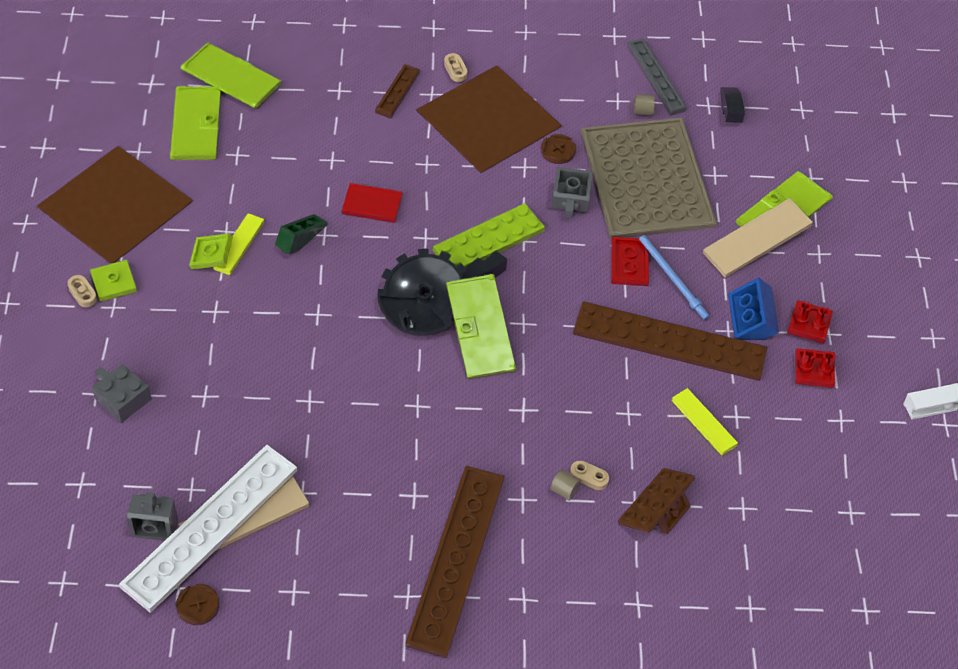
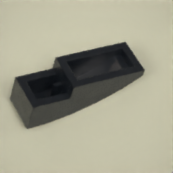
[720,87,745,123]
[462,251,507,279]

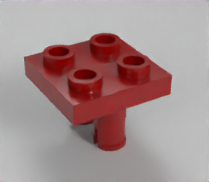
[787,300,833,344]
[795,348,836,388]

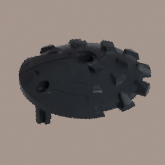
[377,248,467,336]

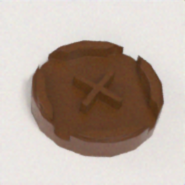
[541,134,576,164]
[176,584,220,625]

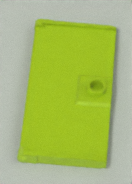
[181,42,281,109]
[170,86,221,160]
[736,171,833,227]
[446,274,517,379]

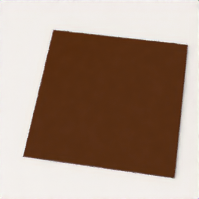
[416,65,562,173]
[37,146,193,264]

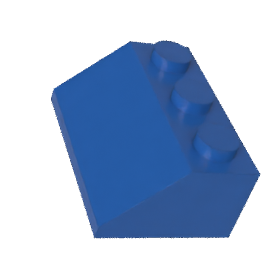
[728,277,779,340]

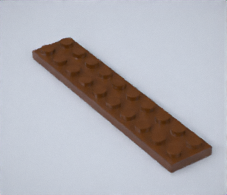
[573,301,768,381]
[405,466,505,658]

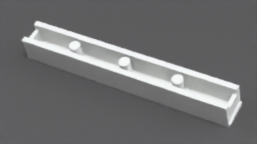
[903,383,958,420]

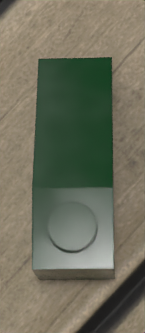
[275,214,328,254]

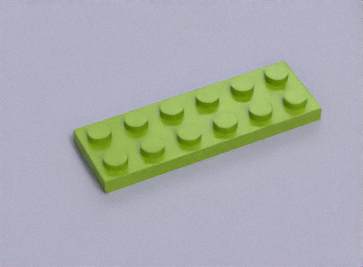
[433,203,545,268]

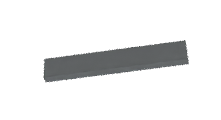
[628,38,687,116]

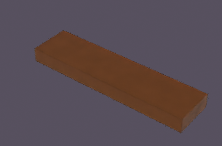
[375,64,420,118]

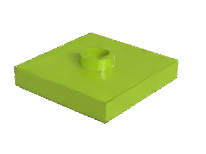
[189,233,233,270]
[90,260,137,302]

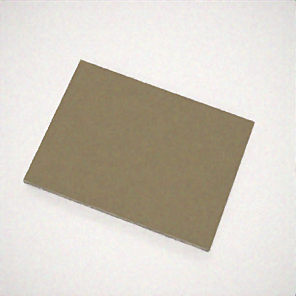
[580,118,717,239]

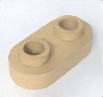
[444,53,467,82]
[68,275,97,307]
[570,461,609,490]

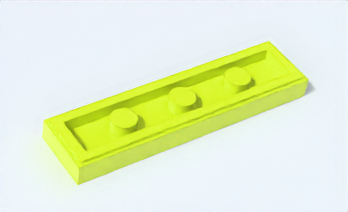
[213,213,265,276]
[672,388,738,456]

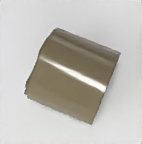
[633,94,655,115]
[550,469,581,501]

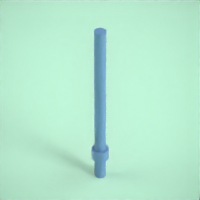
[639,235,710,321]

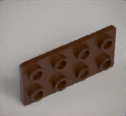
[618,468,695,534]

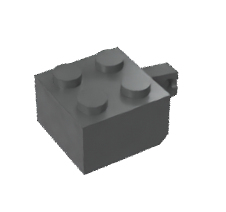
[552,167,593,219]
[92,364,152,423]
[127,492,178,541]

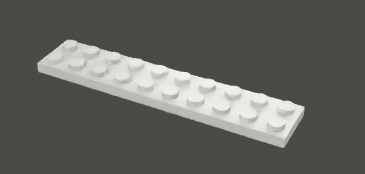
[119,445,297,613]

